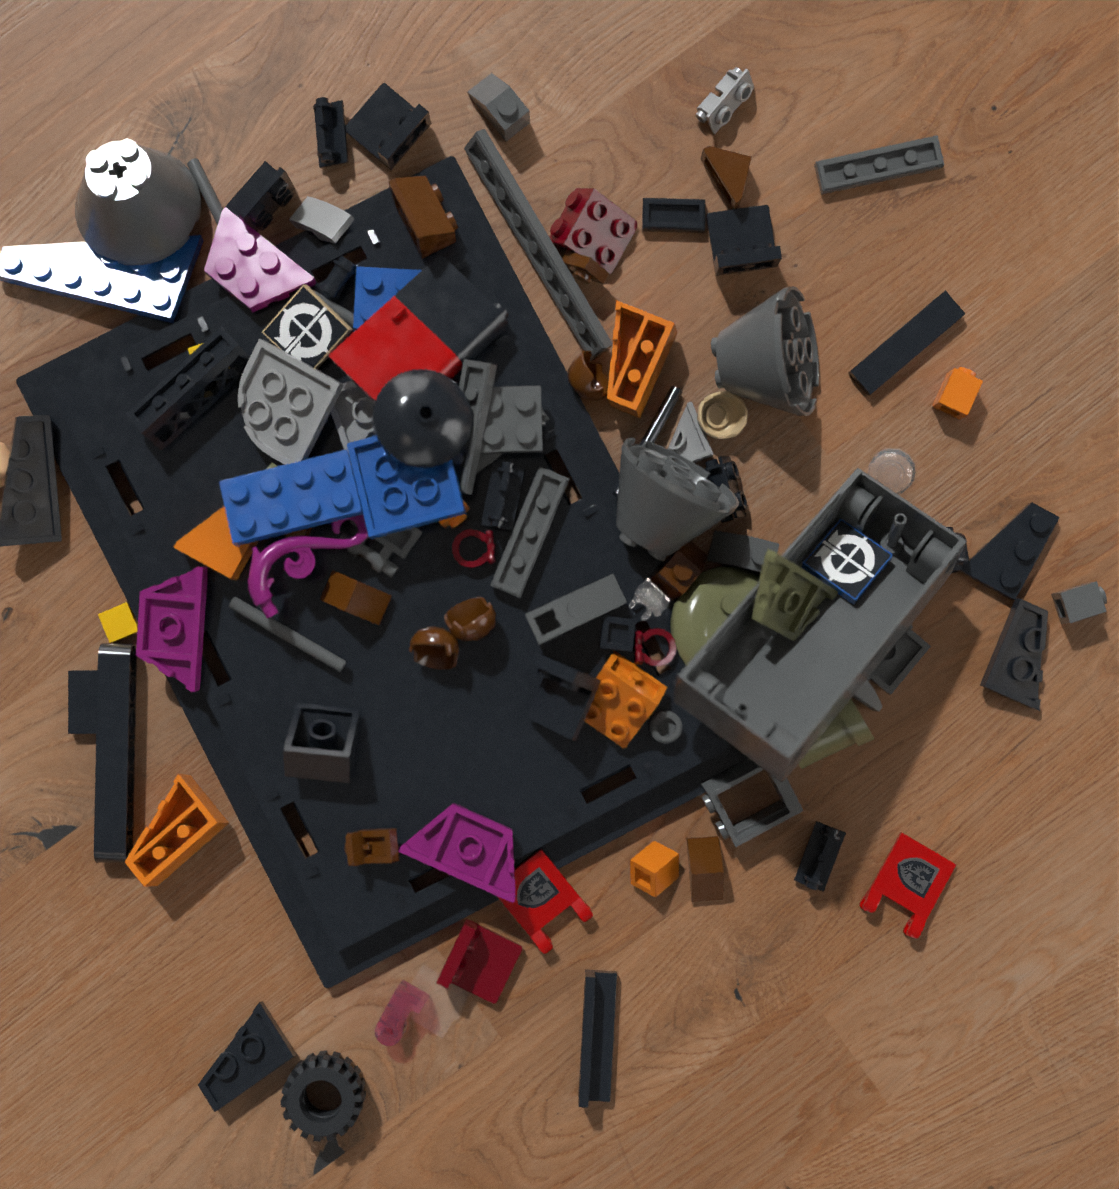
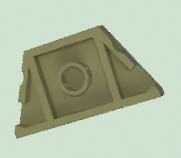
[752,549,838,641]

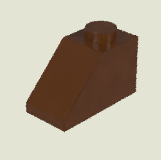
[646,541,708,602]

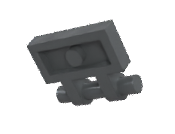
[339,520,423,578]

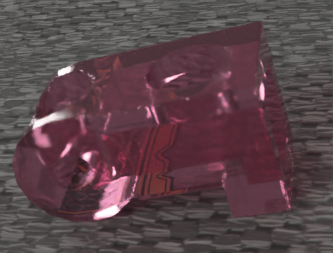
[375,980,430,1046]

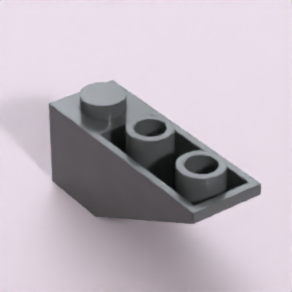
[525,574,627,645]

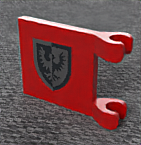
[859,832,957,939]
[497,848,593,954]

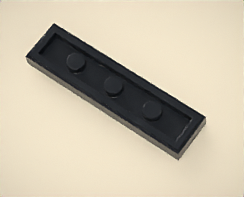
[849,290,966,396]

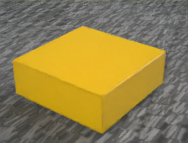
[98,602,138,643]

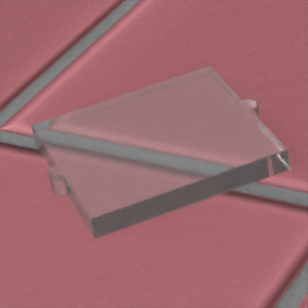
[395,964,470,1039]

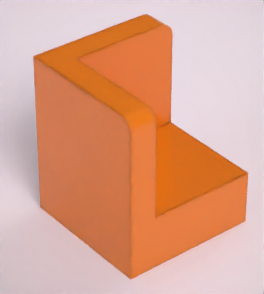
[630,841,679,898]

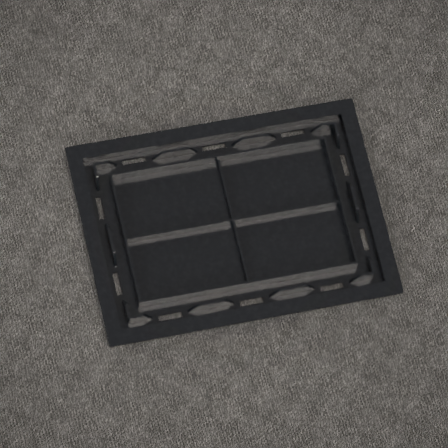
[16,156,748,989]

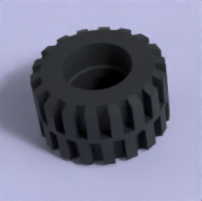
[280,1051,366,1142]

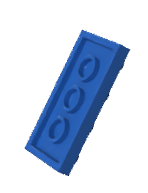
[219,449,363,546]

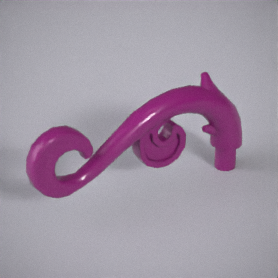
[248,514,368,618]

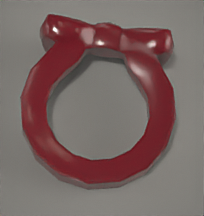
[452,529,495,568]
[634,628,676,667]

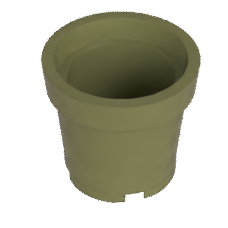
[799,699,874,770]

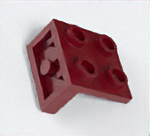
[436,919,523,1004]

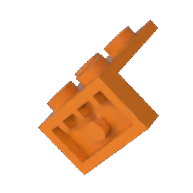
[584,650,667,748]

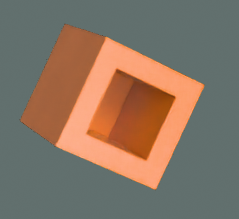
[932,367,983,420]

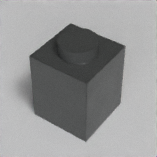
[1051,581,1107,624]

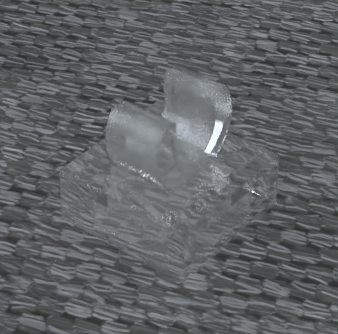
[628,578,670,621]

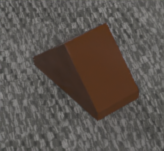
[700,146,752,209]
[320,570,392,625]
[686,836,724,902]

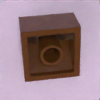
[388,176,459,259]

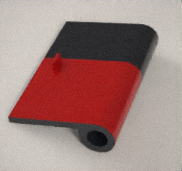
[328,254,509,402]

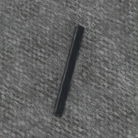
[612,386,682,497]

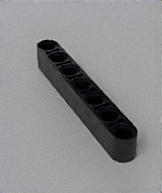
[94,643,137,863]

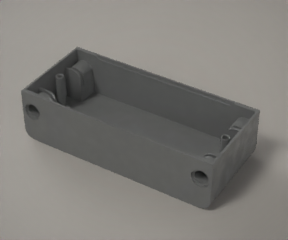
[674,468,966,782]

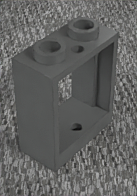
[701,758,803,847]

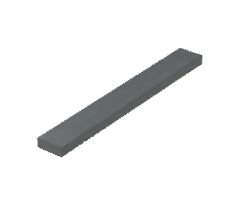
[464,129,613,361]

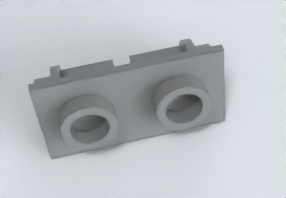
[695,67,755,134]

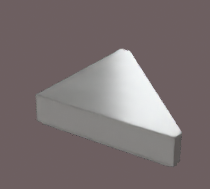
[668,401,714,463]

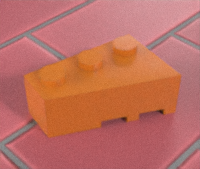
[607,300,678,418]
[125,773,229,887]

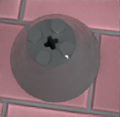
[75,139,201,265]
[711,286,820,416]
[616,438,739,561]

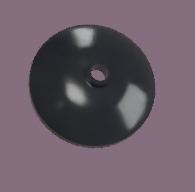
[372,369,472,468]

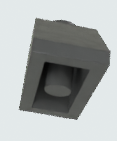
[467,73,530,142]
[706,530,779,575]

